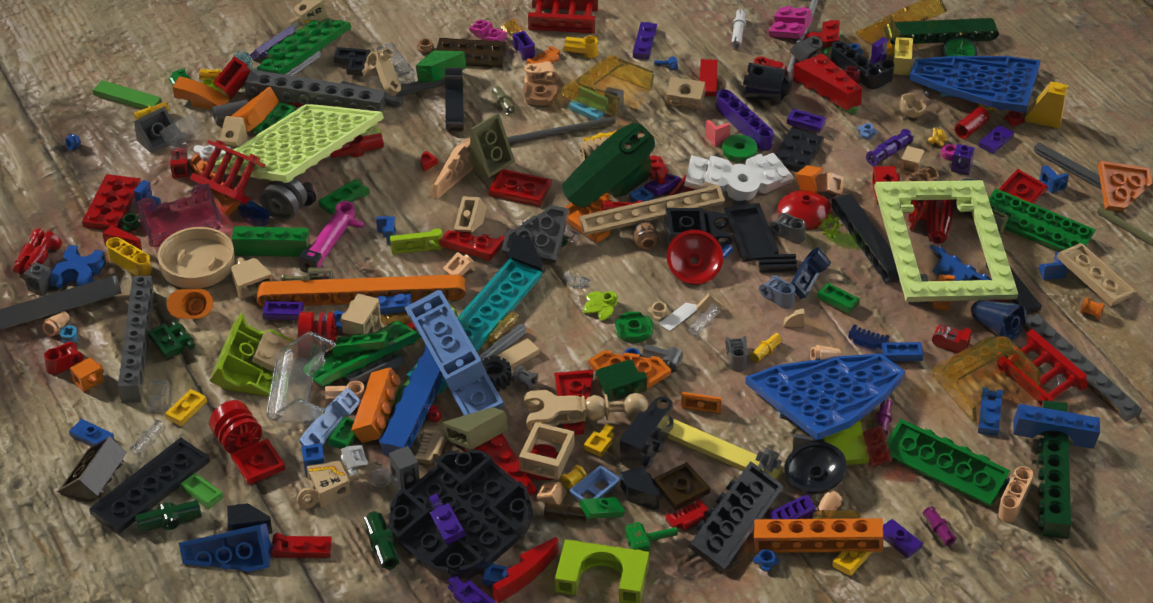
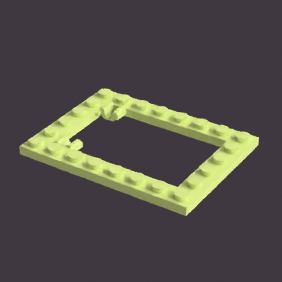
[874,180,1019,302]

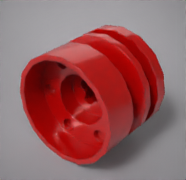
[297,312,338,353]
[209,400,263,454]

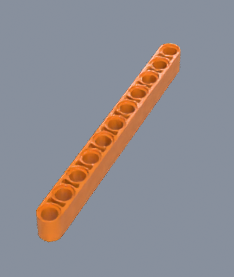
[257,275,466,307]

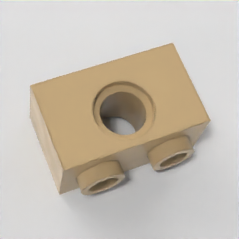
[667,77,705,109]

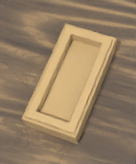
[496,338,540,369]

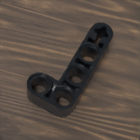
[830,41,895,89]
[445,67,464,130]

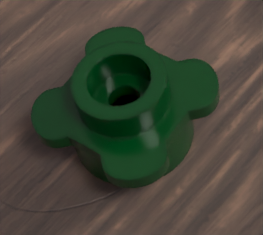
[121,213,141,231]

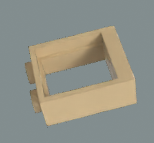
[519,422,574,480]

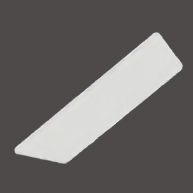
[659,303,698,331]

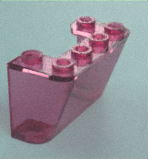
[136,183,221,247]

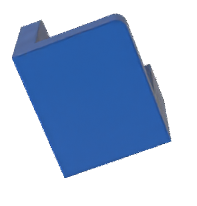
[1039,252,1067,280]
[301,443,324,477]

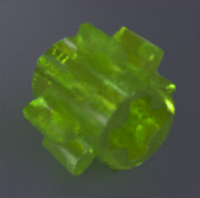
[819,214,843,238]

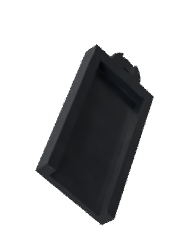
[724,200,779,262]

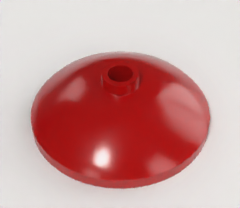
[777,190,833,230]
[667,230,723,285]

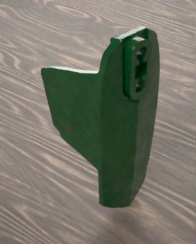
[562,123,655,208]

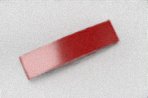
[493,537,559,603]

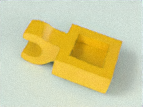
[584,424,614,457]

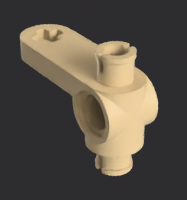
[362,47,401,96]

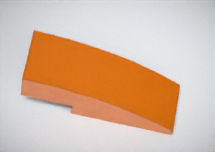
[173,77,230,110]

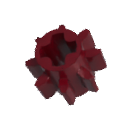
[843,66,860,84]

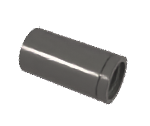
[212,99,248,124]

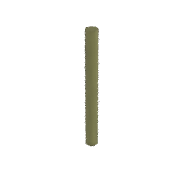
[1097,207,1153,246]

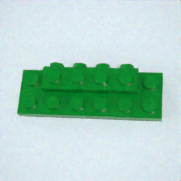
[257,18,352,75]
[881,419,1011,507]

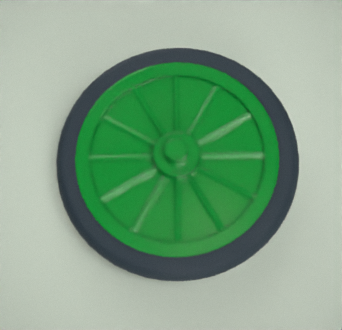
[942,37,978,57]

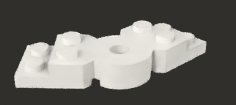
[684,153,794,201]

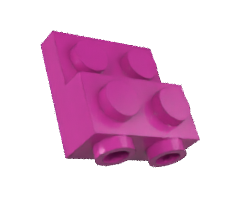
[768,6,813,39]

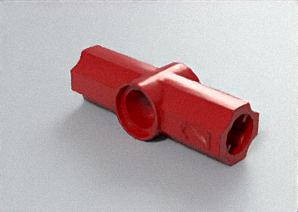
[330,133,384,158]

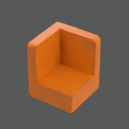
[795,165,823,192]

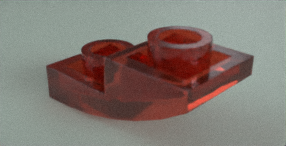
[863,425,892,468]

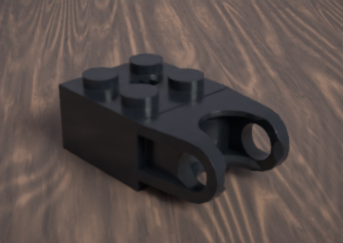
[663,208,732,250]
[619,397,674,470]

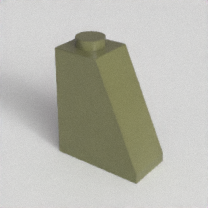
[443,407,509,449]

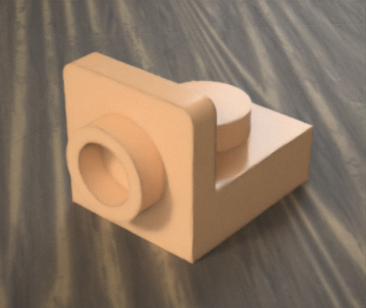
[443,252,476,276]

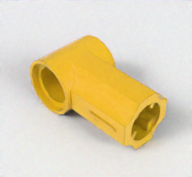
[564,36,599,58]

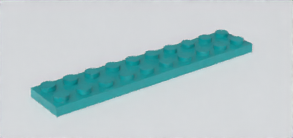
[407,259,542,394]

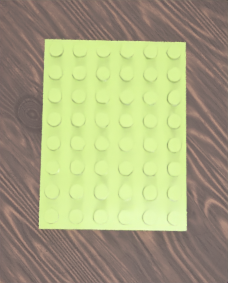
[212,104,384,183]

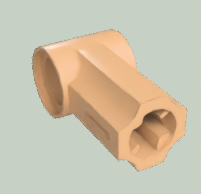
[325,381,365,408]

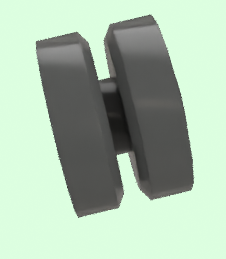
[259,178,307,221]

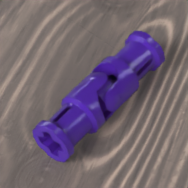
[866,129,914,166]

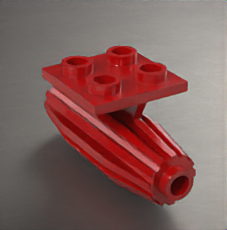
[908,180,954,244]

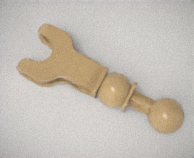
[524,390,648,431]

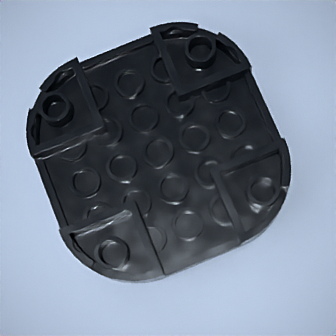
[388,449,533,580]

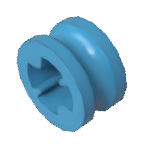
[60,325,79,343]

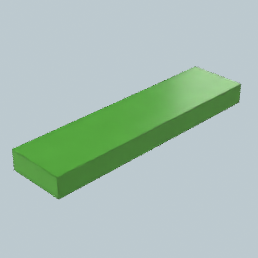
[93,80,162,109]

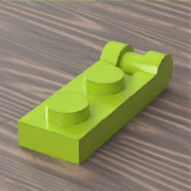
[390,228,443,255]

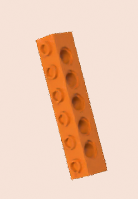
[754,518,883,553]

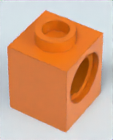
[70,357,104,393]

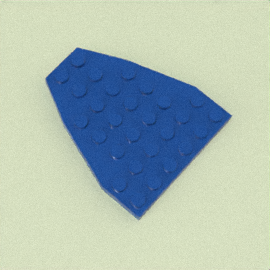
[910,56,1041,113]
[745,353,905,440]

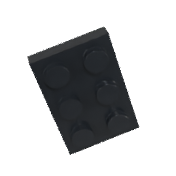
[775,128,824,172]

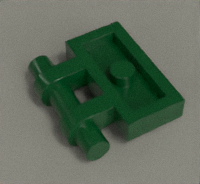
[148,321,196,359]

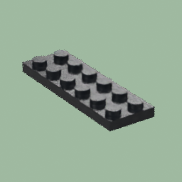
[89,437,210,534]

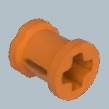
[1080,297,1105,320]

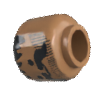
[633,222,659,250]

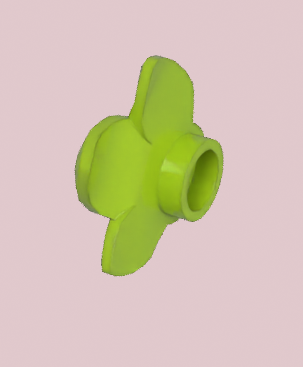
[583,291,618,322]

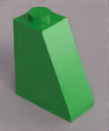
[415,50,467,82]

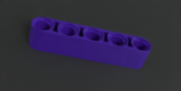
[716,89,773,151]

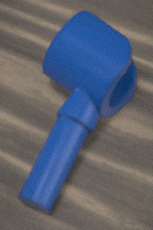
[654,56,678,70]

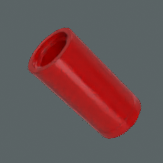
[954,107,990,139]

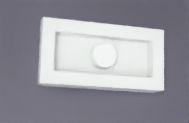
[341,445,368,469]

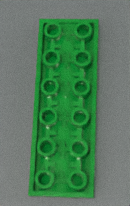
[988,188,1096,252]
[303,321,421,386]

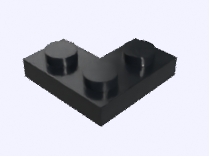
[333,47,371,76]

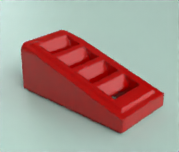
[103,225,142,250]

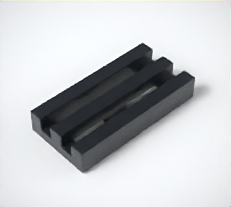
[758,254,798,272]

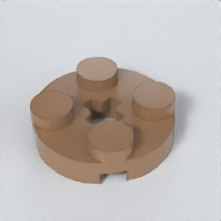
[523,78,558,107]

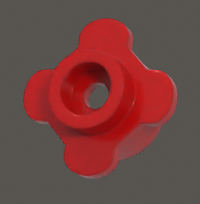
[1004,110,1025,126]

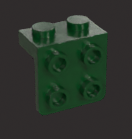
[596,359,647,402]

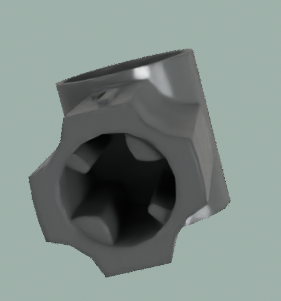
[641,344,683,373]

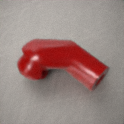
[427,405,442,423]

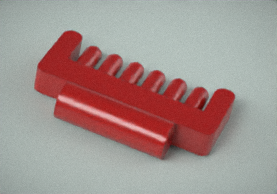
[665,499,708,531]

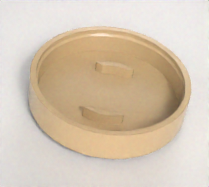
[158,227,235,289]

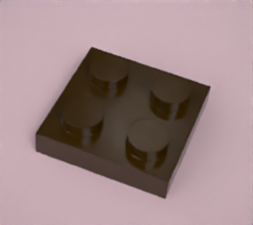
[653,462,710,510]

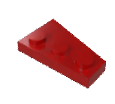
[439,230,505,261]

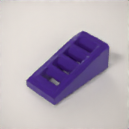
[768,495,816,519]

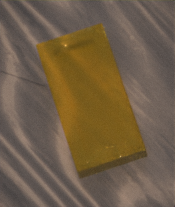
[813,510,861,519]

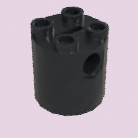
[743,62,792,103]

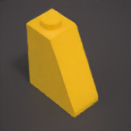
[1025,81,1068,129]

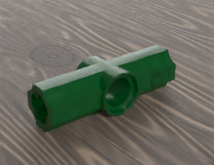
[135,500,202,533]
[364,511,399,570]

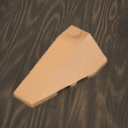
[434,137,473,199]

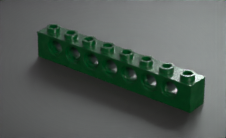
[1037,400,1071,538]

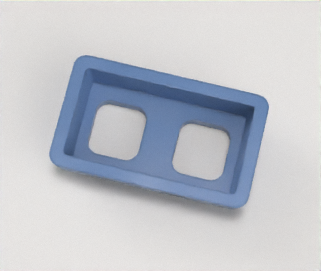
[570,466,620,502]

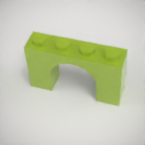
[555,539,649,603]

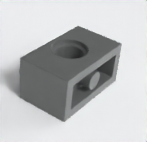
[389,446,420,492]

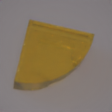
[501,18,518,37]

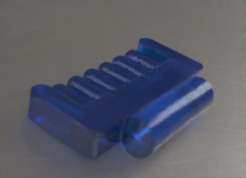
[848,324,890,350]

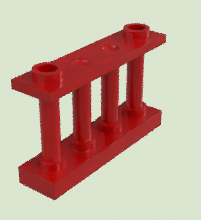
[528,0,598,33]
[190,140,266,205]
[997,329,1087,407]

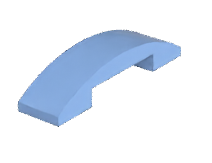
[298,387,361,446]

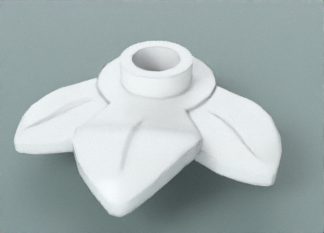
[194,145,230,161]

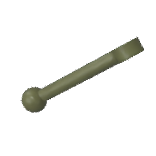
[281,274,309,281]

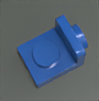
[1039,165,1069,194]
[134,180,161,212]
[376,216,396,245]

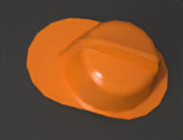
[166,289,213,319]

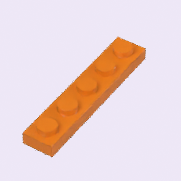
[188,153,240,217]

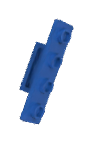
[929,244,992,281]

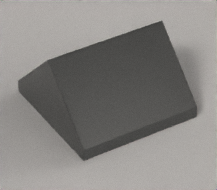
[134,106,182,153]

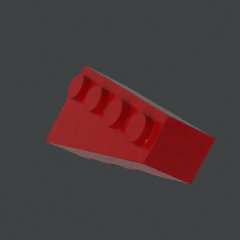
[793,54,862,110]

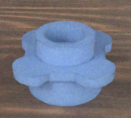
[857,123,878,140]

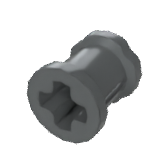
[512,366,538,389]

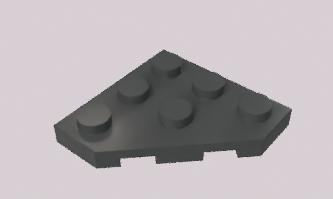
[502,205,570,263]

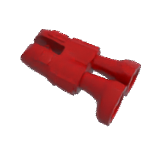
[13,228,63,274]

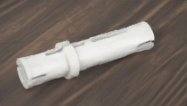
[731,9,747,49]

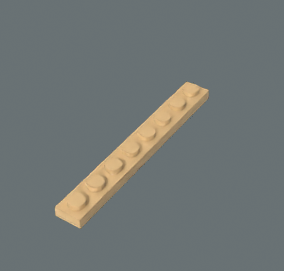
[579,185,725,236]

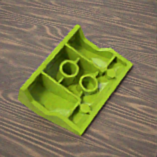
[209,313,293,397]

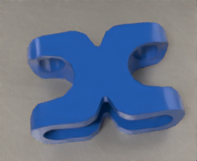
[50,245,106,288]

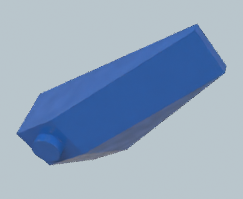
[179,523,271,572]

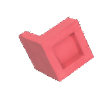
[705,120,730,146]

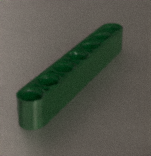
[885,18,999,45]

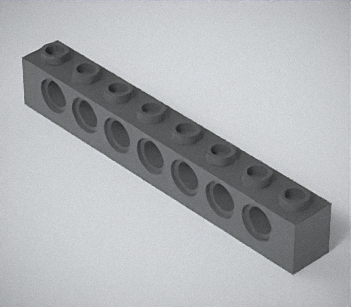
[245,70,386,112]
[118,276,154,403]

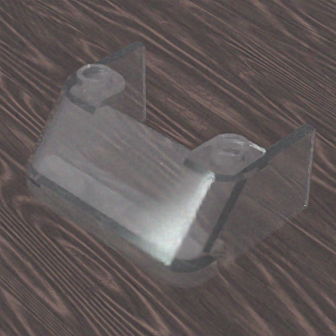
[267,331,336,423]

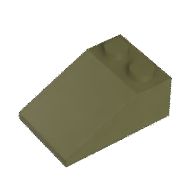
[470,113,515,178]

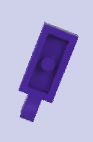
[429,494,466,545]
[448,575,496,603]

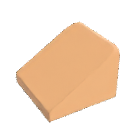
[536,482,567,505]

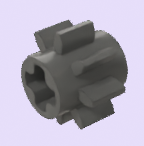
[755,448,782,473]

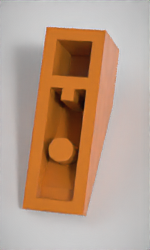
[232,87,279,132]

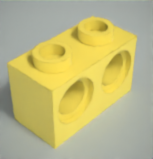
[893,37,913,76]

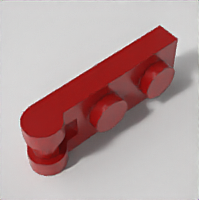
[270,533,332,558]

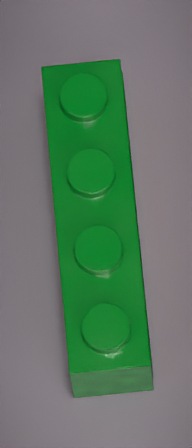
[231,226,310,257]

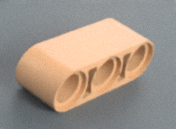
[998,466,1033,522]

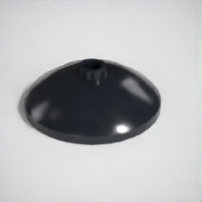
[784,442,847,494]

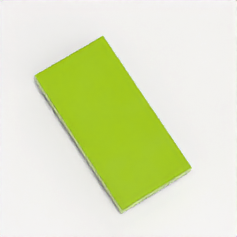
[823,420,870,465]

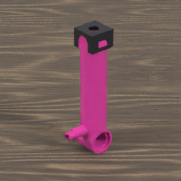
[299,201,364,275]

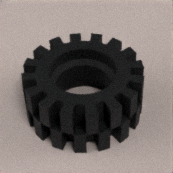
[481,356,512,392]

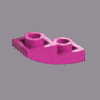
[469,20,507,41]

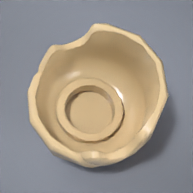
[900,93,927,118]

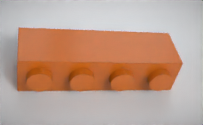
[351,367,401,443]

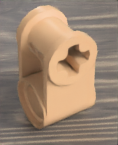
[524,61,558,84]

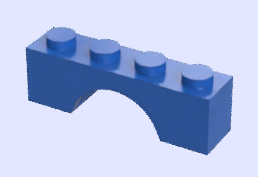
[1013,404,1100,449]

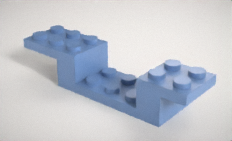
[404,290,505,415]

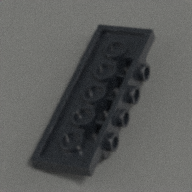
[688,461,784,573]

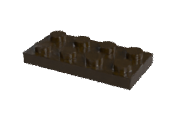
[437,38,506,68]

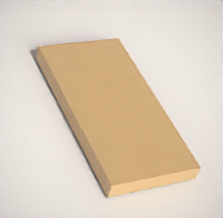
[1057,243,1136,306]

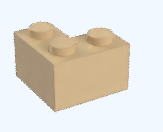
[340,294,382,335]

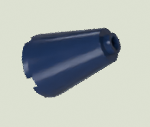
[971,300,1027,342]

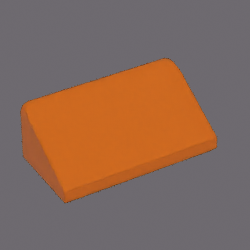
[681,392,723,414]

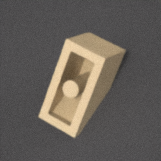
[454,196,487,232]

